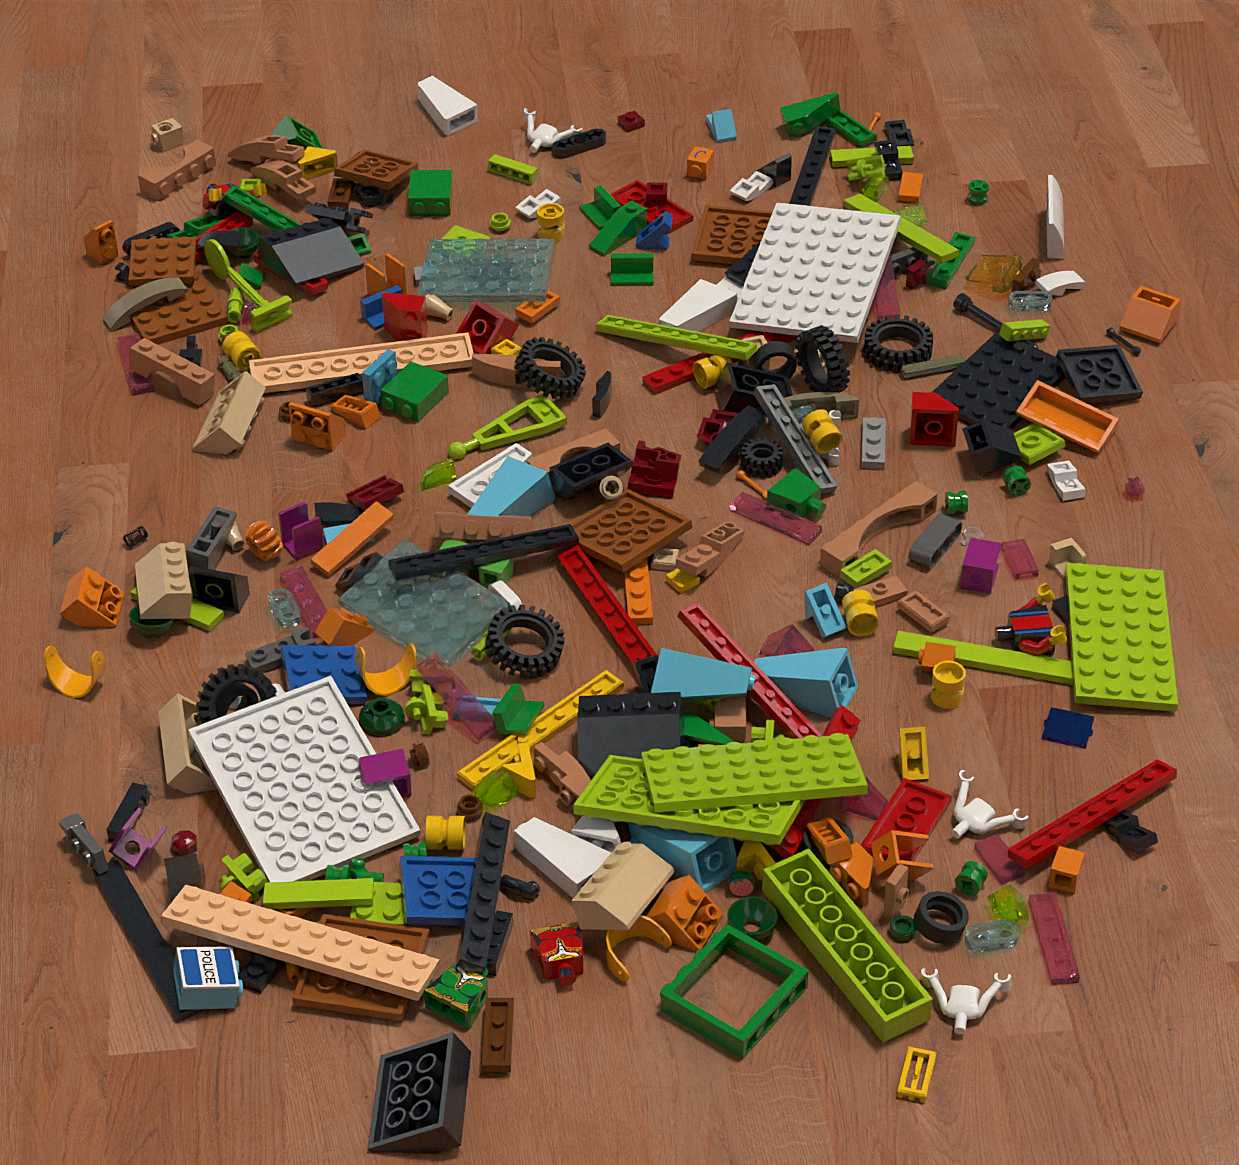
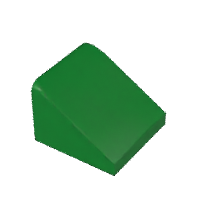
[348,233,372,256]
[239,263,264,289]

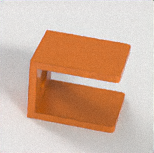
[365,253,407,296]
[871,830,934,880]

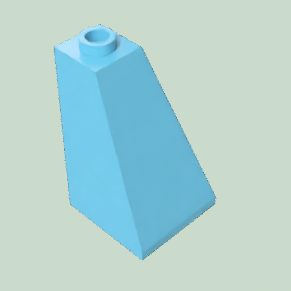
[468,456,556,516]
[651,648,756,702]
[754,648,858,717]
[628,822,737,893]

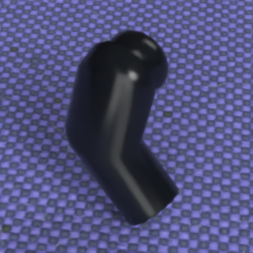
[500,875,540,899]

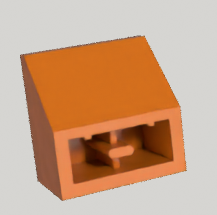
[1120,286,1181,343]
[288,402,346,452]
[59,566,125,628]
[646,875,723,952]

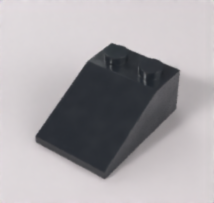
[716,362,793,413]

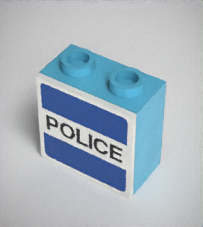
[173,947,243,1010]

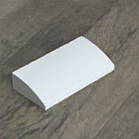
[1046,175,1064,259]

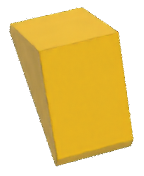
[298,147,338,179]

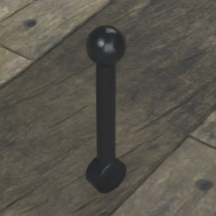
[1106,327,1141,355]

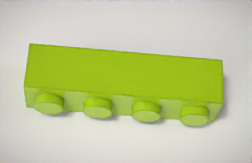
[488,154,538,185]
[999,319,1051,341]

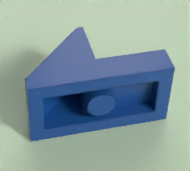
[635,211,673,250]

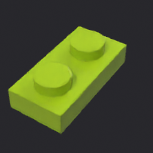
[840,549,892,588]

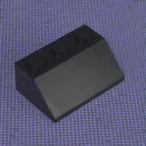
[549,442,634,501]

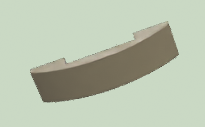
[102,277,188,331]
[768,392,859,425]

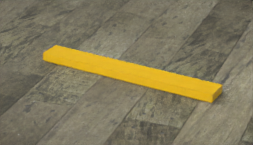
[457,670,624,792]

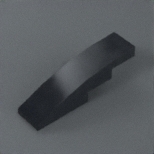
[698,405,767,474]

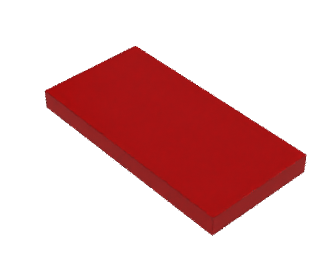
[610,180,693,235]
[861,778,952,862]

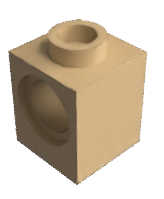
[151,118,184,151]

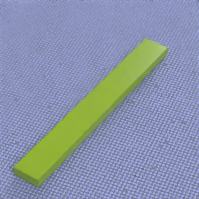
[843,194,959,263]
[596,315,757,360]
[893,631,1073,685]

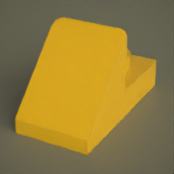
[897,727,929,780]
[501,742,536,798]
[736,840,776,880]

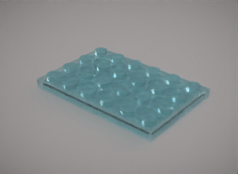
[417,238,556,302]
[338,538,510,668]

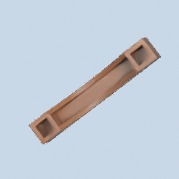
[820,481,938,579]

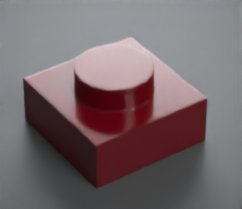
[618,110,645,132]
[646,182,667,202]
[906,259,927,290]

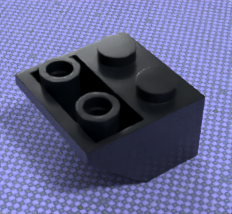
[962,421,1023,476]

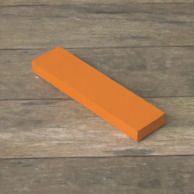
[311,501,394,577]

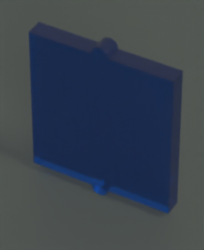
[1042,707,1095,749]

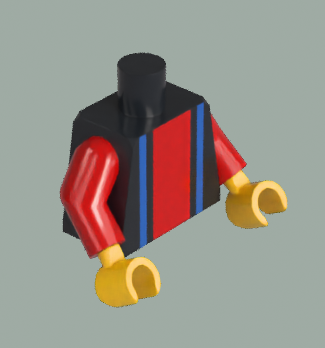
[202,183,267,220]
[995,583,1067,656]

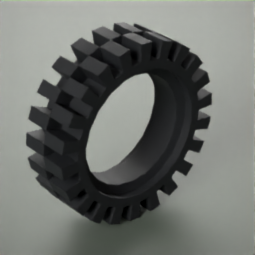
[864,315,933,372]
[795,325,850,393]
[514,337,586,400]
[485,604,565,678]
[196,664,277,724]

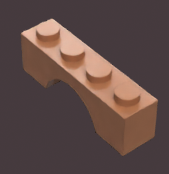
[138,139,216,201]
[129,338,215,406]
[526,428,620,482]
[434,511,532,540]

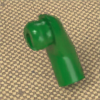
[350,858,384,882]

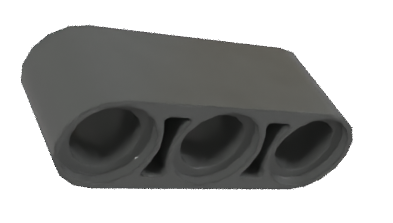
[908,513,963,568]

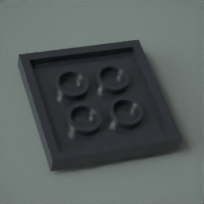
[1056,345,1143,403]

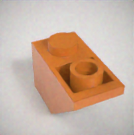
[83,220,119,265]
[314,607,374,646]
[830,842,873,907]

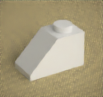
[571,815,621,852]

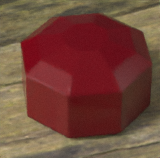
[171,830,198,856]

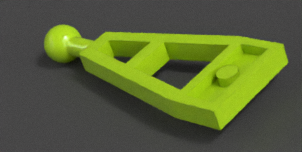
[448,394,567,460]

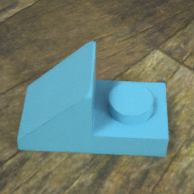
[706,109,737,143]
[804,583,847,638]

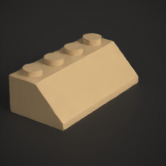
[192,371,266,455]
[135,542,191,619]
[158,693,217,794]
[572,842,674,930]

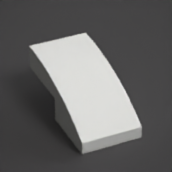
[730,171,773,201]
[515,189,562,219]
[1035,271,1085,296]
[1047,461,1085,501]

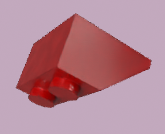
[382,292,428,341]
[456,299,519,354]
[910,392,959,447]

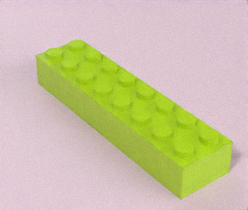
[762,849,933,1043]

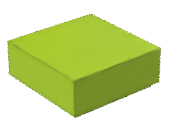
[240,179,263,197]

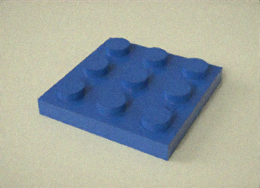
[280,645,367,704]
[399,856,475,925]

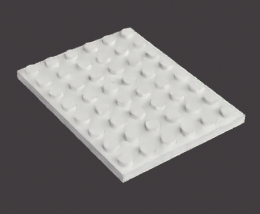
[729,203,901,343]
[188,676,421,882]

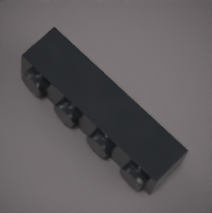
[306,373,363,406]
[106,783,150,841]
[486,910,514,976]

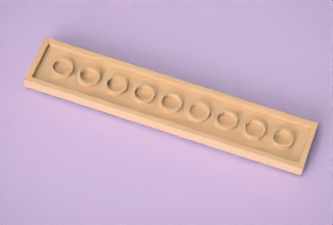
[249,333,474,394]
[161,885,440,1001]

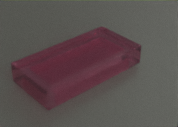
[1001,539,1039,580]
[974,834,1026,885]

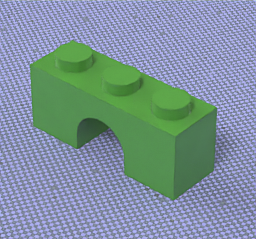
[436,538,514,588]

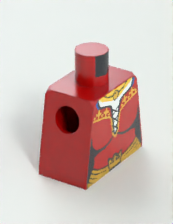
[529,922,584,986]

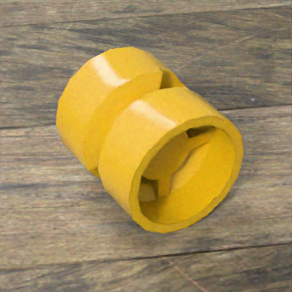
[537,203,565,243]
[222,331,262,372]
[693,354,732,389]
[802,409,842,454]
[842,590,879,636]
[931,661,966,709]
[425,815,466,850]

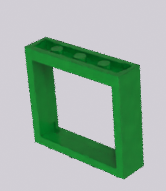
[659,924,809,1059]

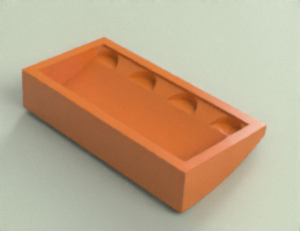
[1016,380,1119,453]

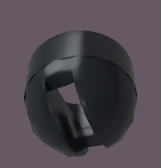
[834,582,852,602]

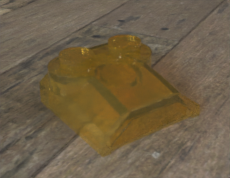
[965,255,1022,294]

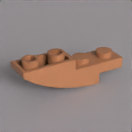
[228,135,305,164]
[250,160,316,201]
[472,354,561,389]
[675,522,745,577]
[534,742,591,817]

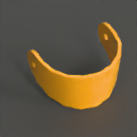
[354,644,416,696]
[44,645,106,699]
[606,915,672,982]

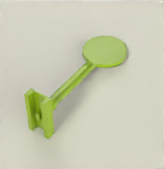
[204,239,293,333]

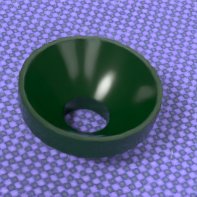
[225,228,260,259]
[129,605,174,638]
[359,697,405,737]
[727,896,777,940]

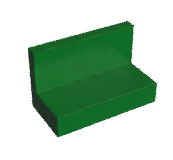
[579,185,621,230]
[611,253,654,286]
[492,684,545,735]

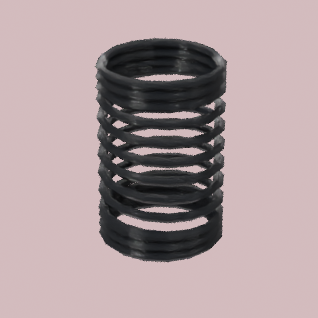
[123,526,148,548]

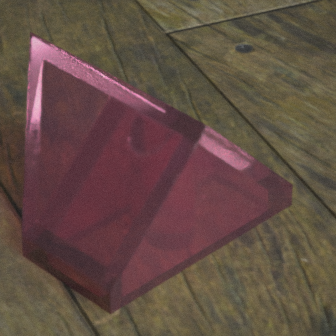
[759,624,815,657]
[840,775,888,820]

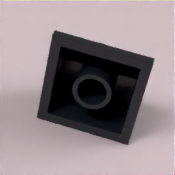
[189,566,250,613]

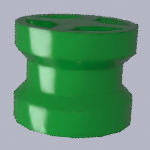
[967,180,989,205]
[1003,466,1031,496]
[945,490,968,515]
[403,842,427,857]
[955,861,988,895]
[326,865,351,880]

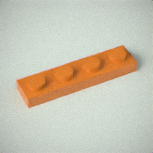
[624,558,653,625]

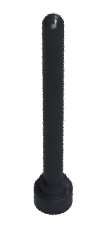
[953,293,1039,349]

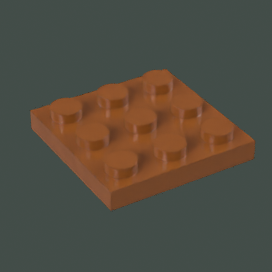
[334,149,418,190]
[129,237,196,286]

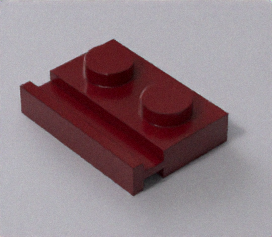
[346,475,404,511]

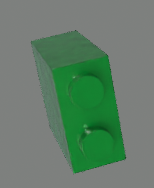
[408,170,453,216]
[380,361,449,422]

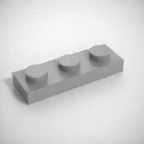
[861,417,886,469]

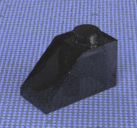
[164,853,206,903]

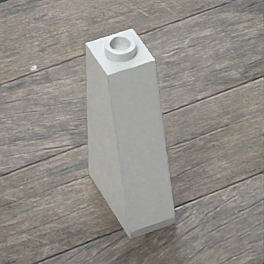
[417,76,478,136]
[659,279,737,332]
[514,817,612,898]

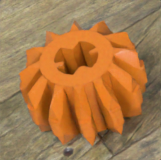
[244,520,283,561]

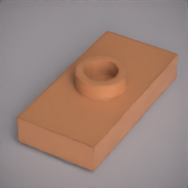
[853,576,908,607]
[897,590,950,633]
[884,864,909,921]

